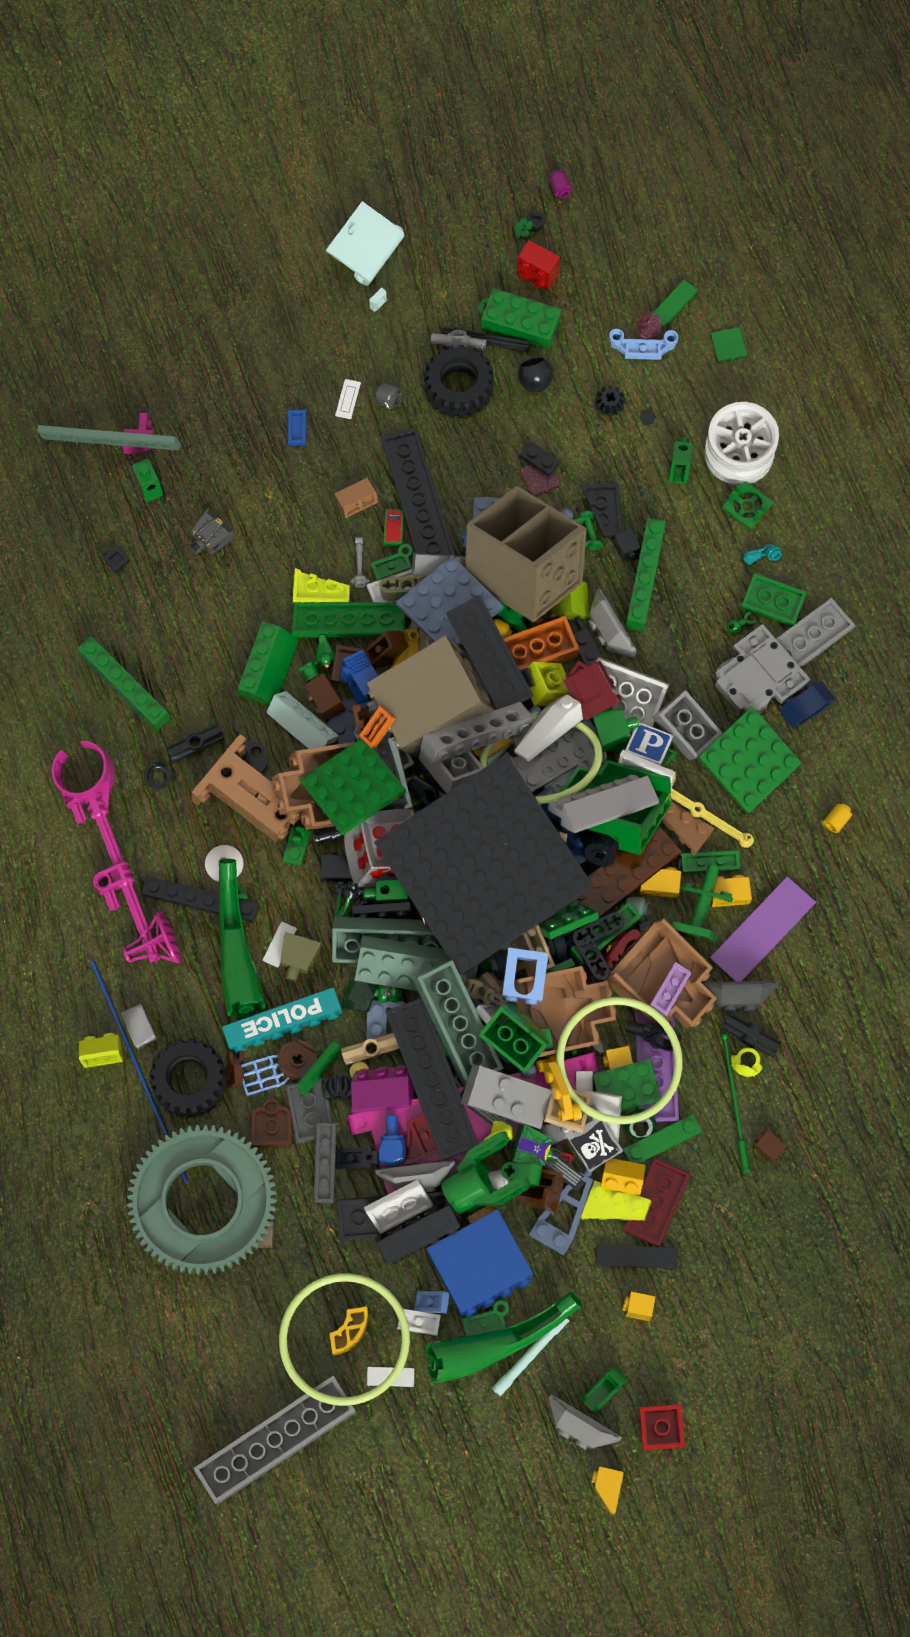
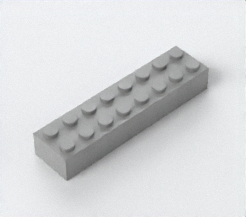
[193,1376,356,1505]

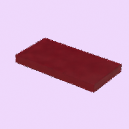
[623,1158,691,1247]

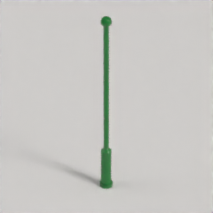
[721,1032,751,1174]

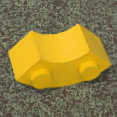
[330,1307,368,1356]

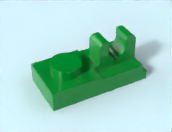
[282,826,311,867]

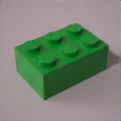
[593,1059,662,1112]

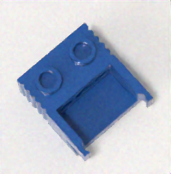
[339,649,378,704]

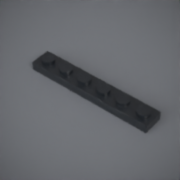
[141,876,259,923]

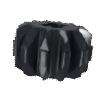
[594,385,626,418]
[321,1075,352,1100]

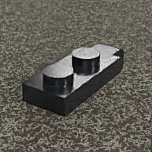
[335,1147,379,1170]

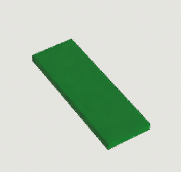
[292,602,406,637]

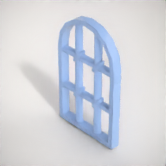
[241,1055,290,1096]

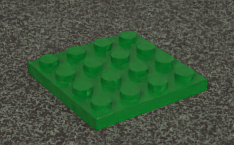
[697,706,801,814]
[300,739,407,836]

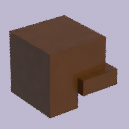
[515,1169,564,1212]

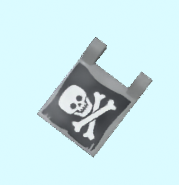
[561,1105,623,1172]

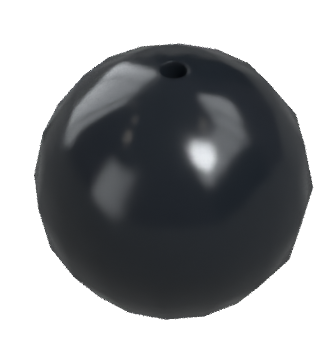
[518,357,553,393]

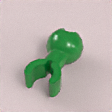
[727,612,756,634]

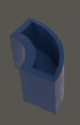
[779,681,835,728]

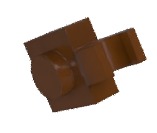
[226,1052,244,1088]

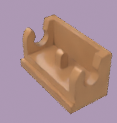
[334,478,378,518]

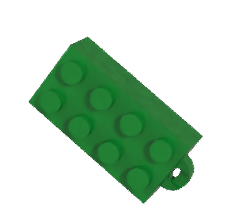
[478,288,562,350]

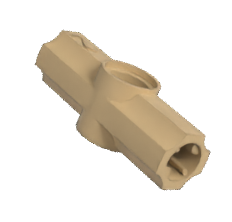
[341,1033,399,1066]

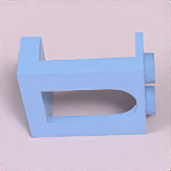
[501,948,548,1005]

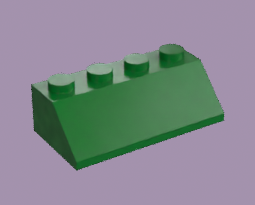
[238,621,299,705]

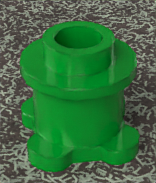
[298,661,322,683]

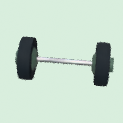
[489,935,567,980]

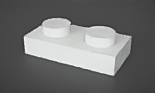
[397,1309,441,1336]

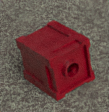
[563,659,622,721]

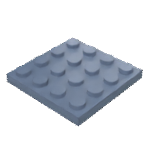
[396,556,503,646]

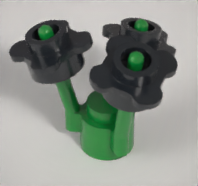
[331,881,371,917]

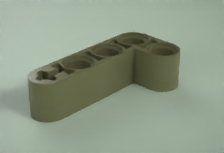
[379,575,428,601]

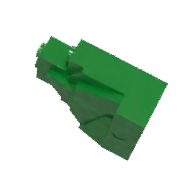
[560,760,671,855]

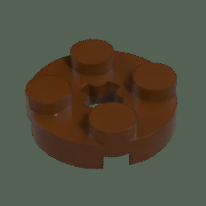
[278,1040,317,1081]

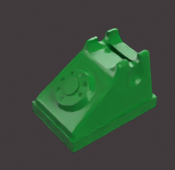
[479,1002,550,1073]

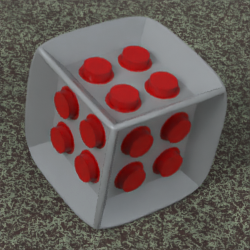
[344,809,415,887]

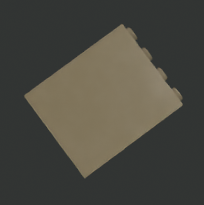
[465,486,587,622]
[367,636,497,760]

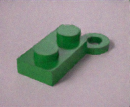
[371,544,413,581]
[462,1300,509,1336]

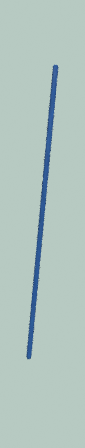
[91,960,188,1183]

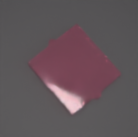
[520,465,560,496]

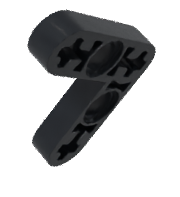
[572,912,625,982]

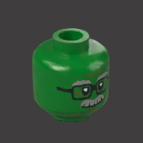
[372,984,402,1003]

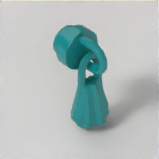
[743,544,781,565]

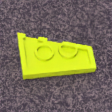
[293,568,350,604]
[581,1180,651,1220]

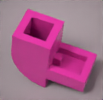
[123,413,154,454]

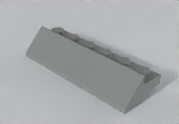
[548,775,659,833]

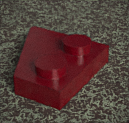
[405,1114,438,1165]

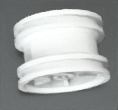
[704,402,779,485]

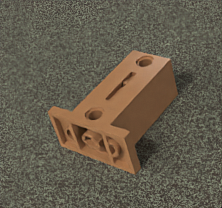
[191,734,301,842]

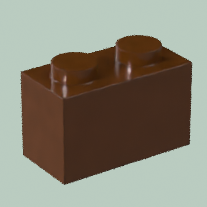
[364,631,409,667]
[304,673,346,721]

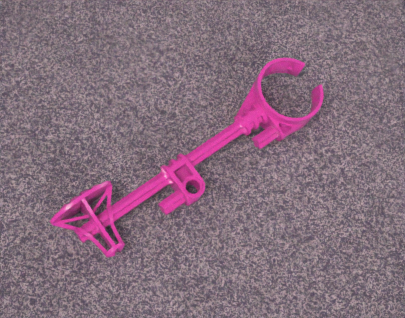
[52,741,181,963]

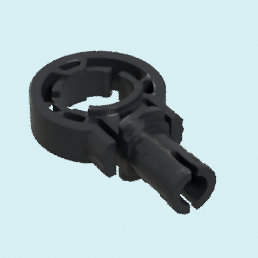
[626,1020,682,1051]

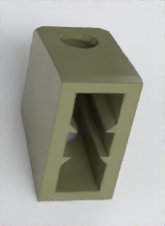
[281,932,322,982]

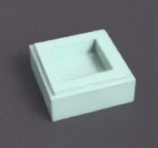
[369,288,387,312]

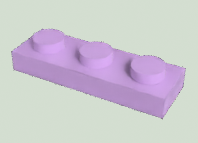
[649,962,691,1018]

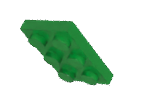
[741,573,807,627]
[539,901,599,939]

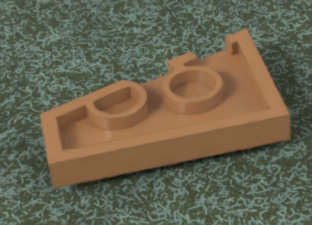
[662,801,714,857]

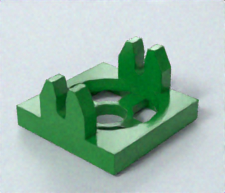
[722,481,774,531]

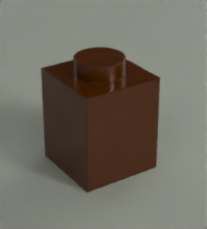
[754,1130,787,1164]

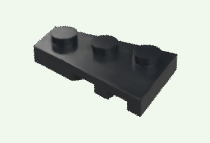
[581,483,622,538]
[352,902,417,919]

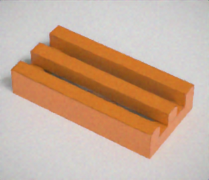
[359,706,396,749]

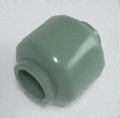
[621,897,650,922]

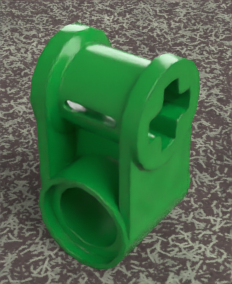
[501,1162,542,1187]

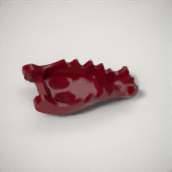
[585,929,640,984]

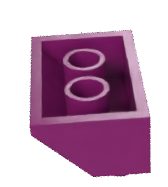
[351,1065,415,1113]

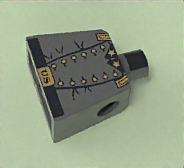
[189,509,235,555]

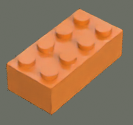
[503,616,579,670]

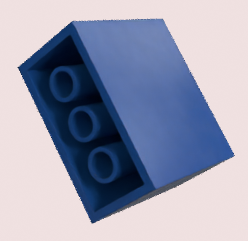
[426,1210,533,1318]

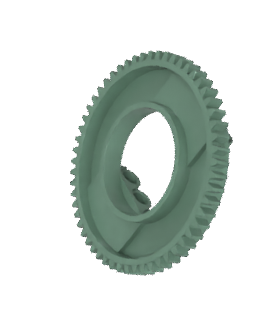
[127,1125,277,1275]

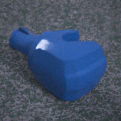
[378,1115,407,1167]

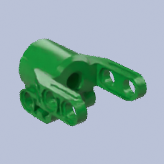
[441,1131,531,1216]

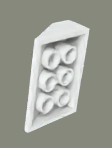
[597,657,670,733]

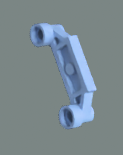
[609,329,678,360]

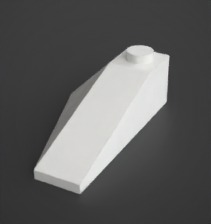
[514,695,583,762]

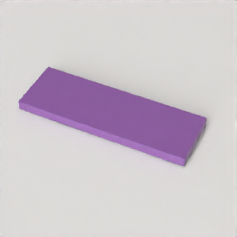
[709,877,816,982]
[635,1010,679,1123]

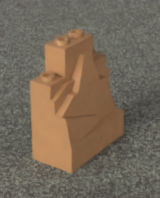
[271,742,355,830]
[605,918,717,1028]
[503,966,616,1057]

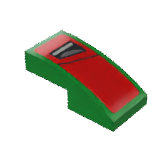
[384,509,404,546]

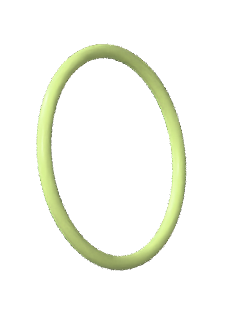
[479,715,602,804]
[556,997,682,1124]
[279,1273,410,1406]

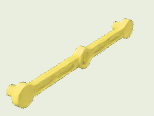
[671,789,754,848]

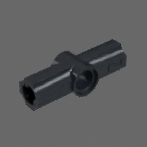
[166,723,225,764]
[407,775,446,805]
[722,1013,782,1057]

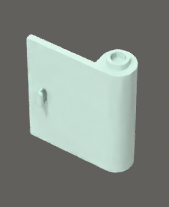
[326,201,405,286]

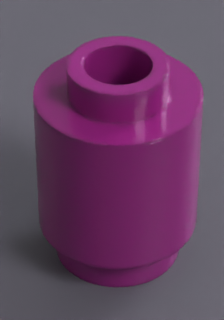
[550,170,572,198]

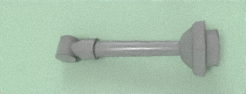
[351,537,369,588]

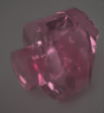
[637,311,662,340]

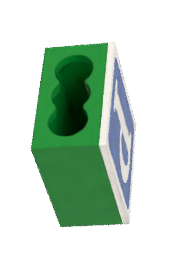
[625,722,674,766]

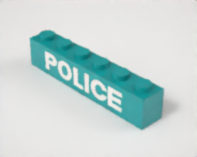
[222,987,342,1053]

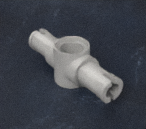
[431,330,486,351]

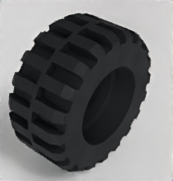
[424,345,494,419]
[149,1038,227,1118]

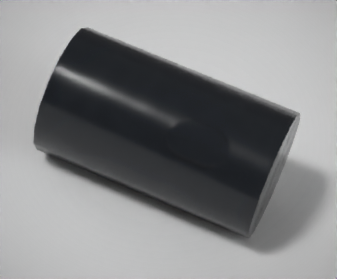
[585,831,619,866]

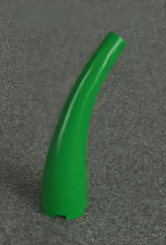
[219,858,266,1019]
[425,1292,582,1383]

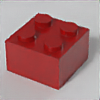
[517,240,560,291]
[638,1404,685,1451]

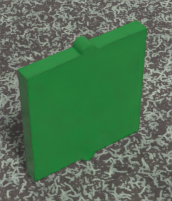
[710,327,747,362]

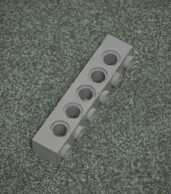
[421,702,533,764]

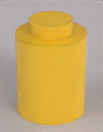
[823,803,852,834]

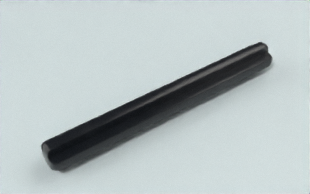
[441,327,530,351]

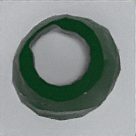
[623,1109,657,1139]

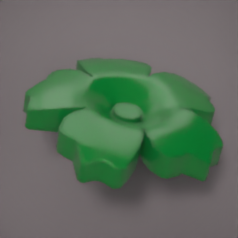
[514,217,534,239]

